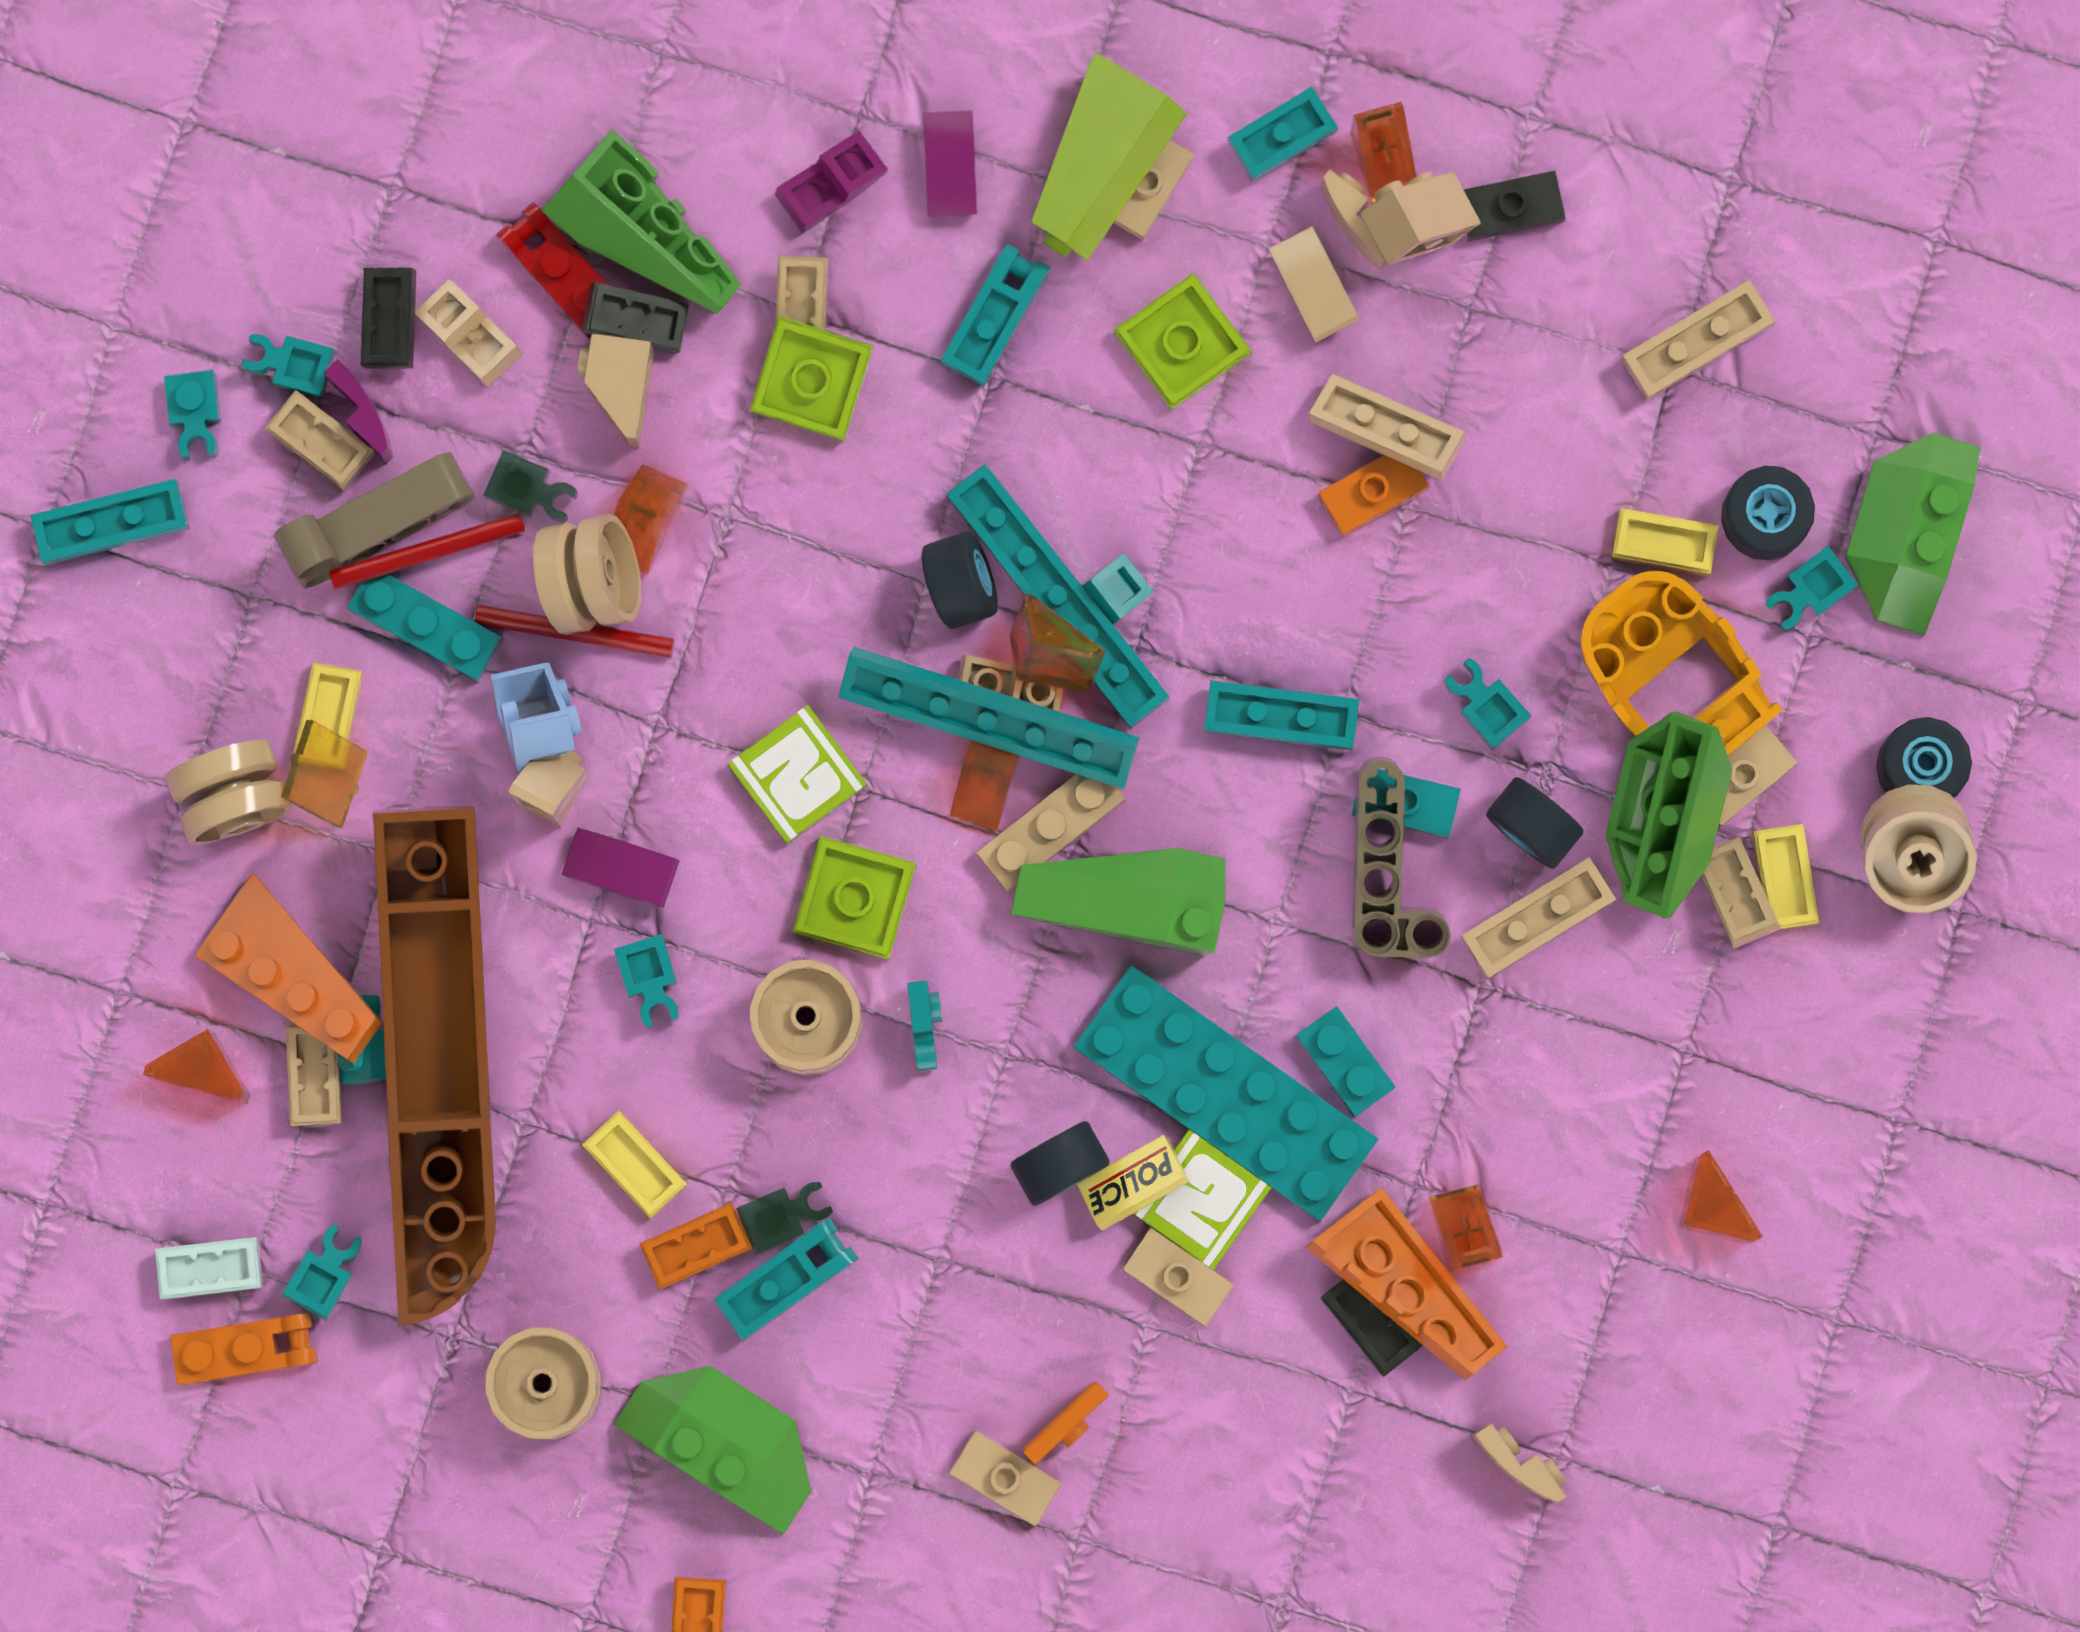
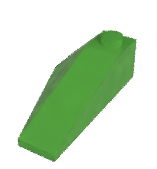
[542,129,741,314]
[1010,848,1226,957]

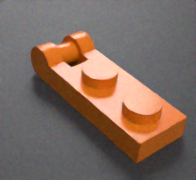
[170,1313,318,1386]

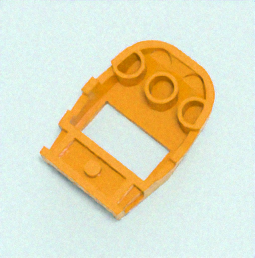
[1580,571,1783,755]

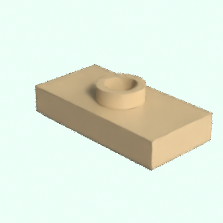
[1114,140,1195,241]
[775,255,829,330]
[265,390,375,492]
[1719,725,1798,828]
[1701,837,1780,949]
[286,1025,343,1127]
[1122,1228,1234,1327]
[949,1430,1062,1527]

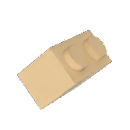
[1361,172,1481,265]

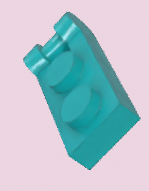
[940,244,1051,387]
[714,1218,859,1341]

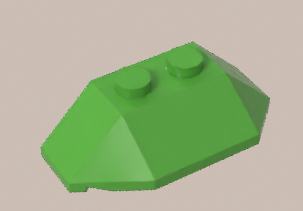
[1845,433,1981,636]
[1605,711,1733,919]
[614,1366,812,1534]

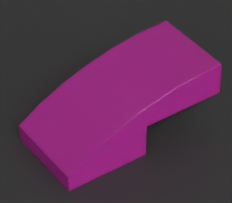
[923,110,977,216]
[775,130,888,233]
[324,359,394,464]
[561,828,680,908]

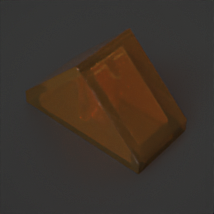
[1350,101,1417,202]
[614,464,688,575]
[1009,594,1106,692]
[950,740,1021,831]
[143,1029,250,1104]
[1679,1150,1763,1244]
[1429,1184,1503,1273]

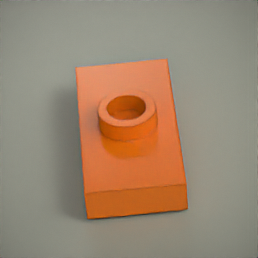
[1318,455,1429,537]
[639,1202,753,1290]
[1023,1382,1109,1466]
[671,1577,727,1632]

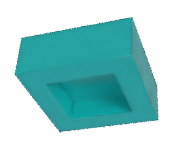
[1082,553,1154,624]

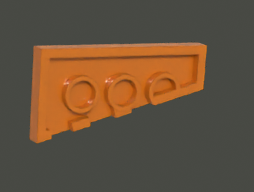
[195,873,383,1064]
[1305,1187,1508,1380]

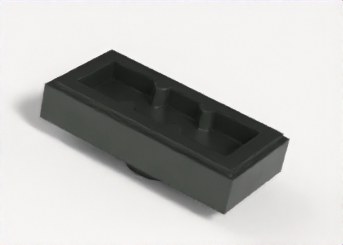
[1463,170,1566,242]
[360,268,416,369]
[582,282,689,354]
[1320,1279,1423,1377]

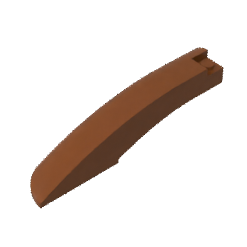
[373,806,496,1326]

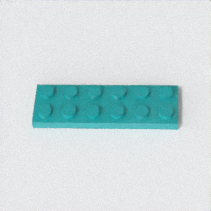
[1073,965,1379,1222]

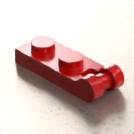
[496,202,608,338]

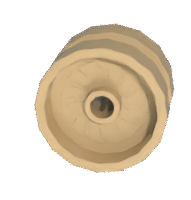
[533,513,642,635]
[165,739,292,845]
[1860,785,1977,913]
[750,959,863,1076]
[485,1327,602,1440]

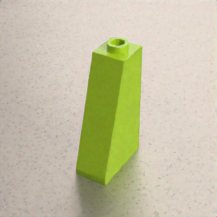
[1031,52,1188,261]

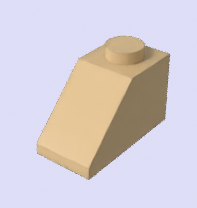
[578,334,654,448]
[508,751,589,827]

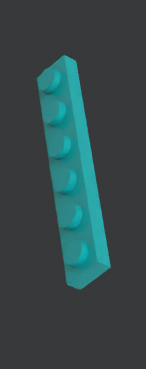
[946,464,1170,730]
[838,647,1140,789]

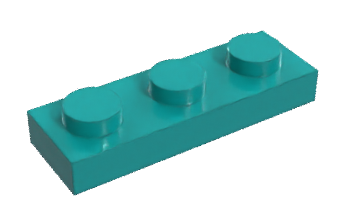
[30,478,190,566]
[347,574,503,682]
[1204,680,1359,751]

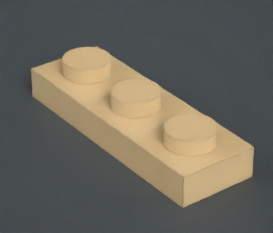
[1621,280,1776,400]
[1309,374,1465,480]
[976,774,1125,893]
[1461,857,1616,979]

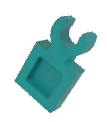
[241,334,336,399]
[164,370,221,461]
[1765,545,1859,631]
[1444,658,1532,751]
[614,934,680,1029]
[907,981,942,1071]
[337,994,386,1086]
[282,1224,362,1321]

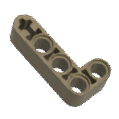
[273,452,475,588]
[1353,756,1451,958]

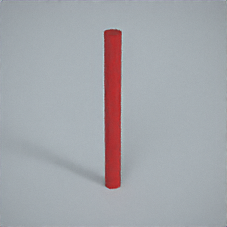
[328,513,525,590]
[475,605,675,658]

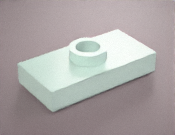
[155,1237,263,1300]

